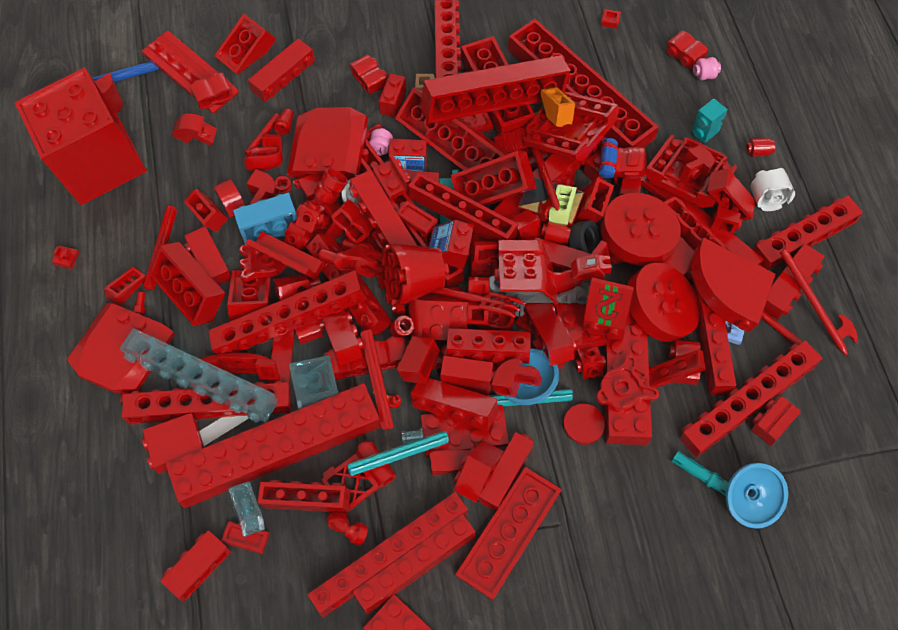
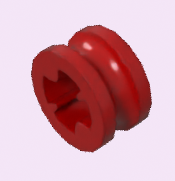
[274,176,292,194]

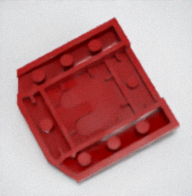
[524,92,619,161]
[287,107,368,178]
[645,135,737,208]
[67,303,175,393]

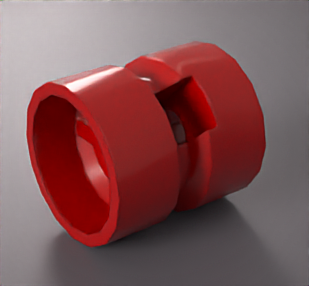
[314,168,348,205]

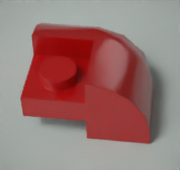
[470,241,499,277]

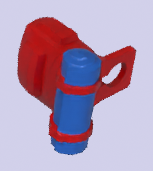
[599,138,646,185]

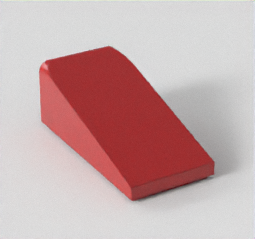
[429,450,471,476]

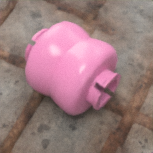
[693,57,721,81]
[369,128,393,156]

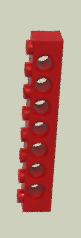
[435,0,461,78]
[209,270,367,355]
[680,340,823,458]
[122,381,292,424]
[308,492,468,618]

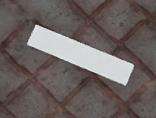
[200,399,254,446]

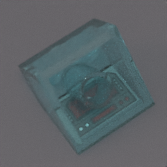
[289,355,338,410]

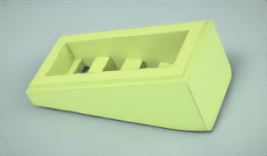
[549,184,577,225]

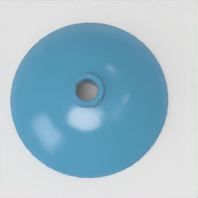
[505,349,559,405]
[726,463,788,528]

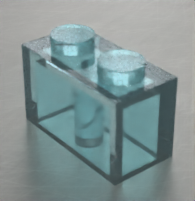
[228,482,265,537]

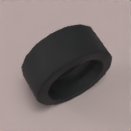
[569,220,602,254]

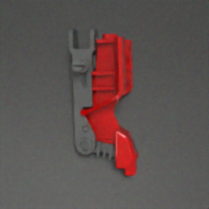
[489,240,612,317]

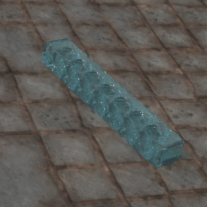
[120,328,278,423]

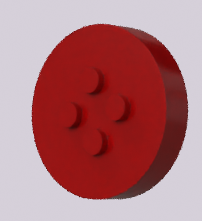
[600,193,681,266]
[627,263,700,342]

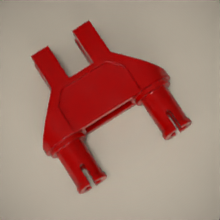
[319,238,385,278]

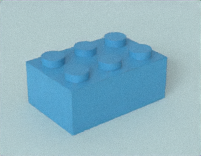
[233,193,297,245]

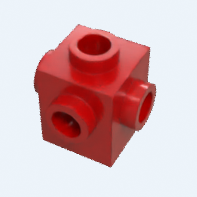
[295,200,326,233]
[284,221,315,250]
[575,347,606,380]

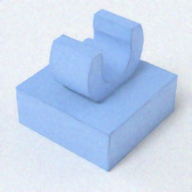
[725,320,744,345]

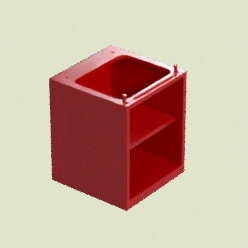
[14,67,147,206]

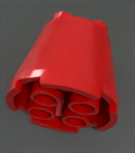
[381,243,449,305]

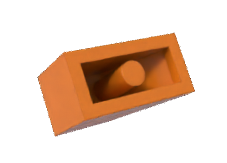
[541,87,575,127]

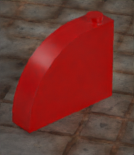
[692,238,775,332]

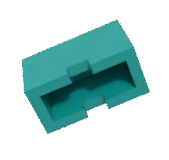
[692,99,728,143]

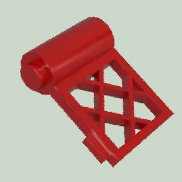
[321,441,397,514]

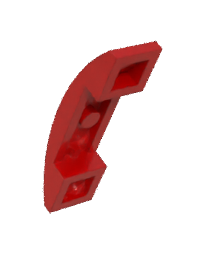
[197,353,280,380]

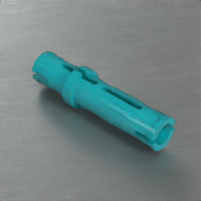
[672,451,729,496]

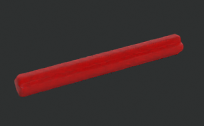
[143,206,177,290]
[360,329,394,430]

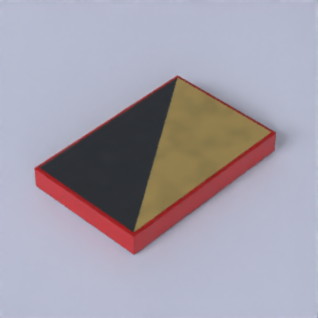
[517,177,585,227]

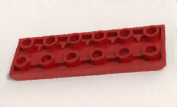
[140,30,239,114]

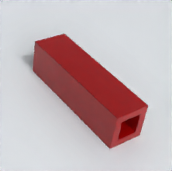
[478,432,534,512]

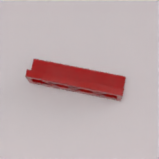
[245,232,325,280]

